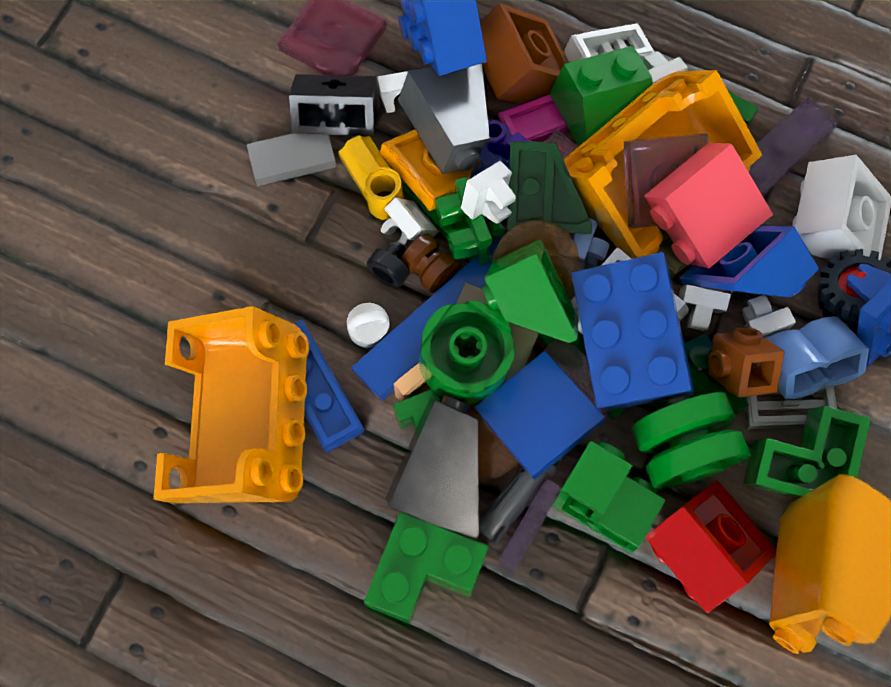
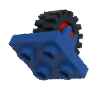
[818,249,891,367]

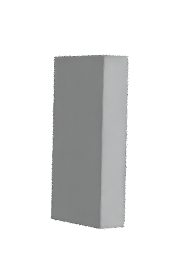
[246,133,336,186]

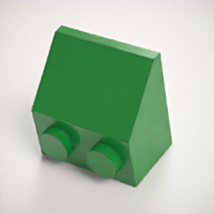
[550,45,653,146]
[482,239,579,343]

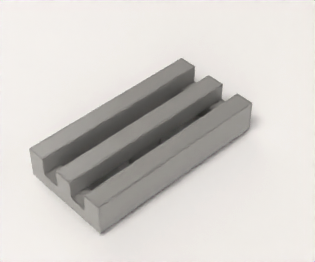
[744,385,837,429]

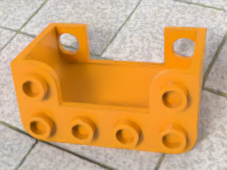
[153,306,309,503]

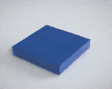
[474,351,605,480]

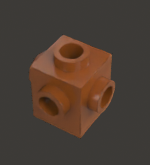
[708,327,785,397]

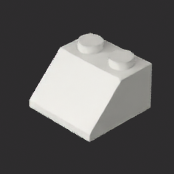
[792,155,891,260]

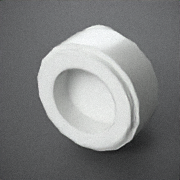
[347,303,390,348]

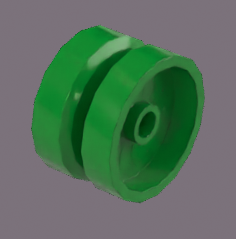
[631,392,751,490]

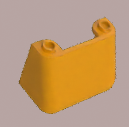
[563,70,762,259]
[769,475,891,654]

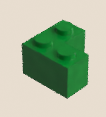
[743,406,871,499]
[552,441,665,554]
[364,512,489,624]

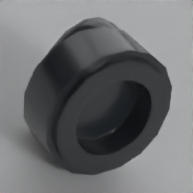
[366,242,410,288]

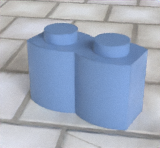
[766,317,869,399]

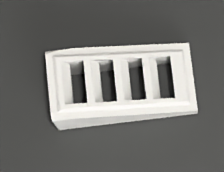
[564,23,655,62]

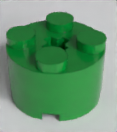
[419,301,515,405]

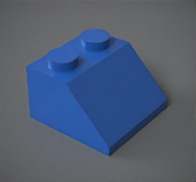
[680,226,819,297]

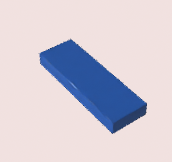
[294,319,365,453]

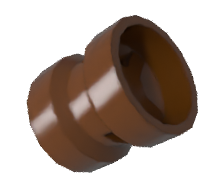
[401,233,460,293]

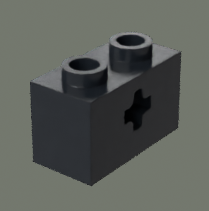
[289,74,377,136]

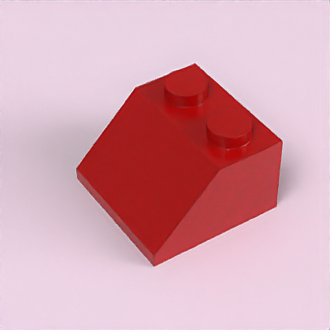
[645,480,776,613]

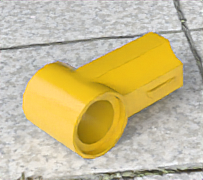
[339,135,404,220]

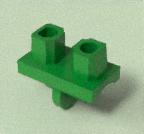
[435,177,508,265]

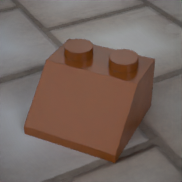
[480,3,569,105]

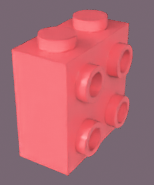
[644,143,773,269]

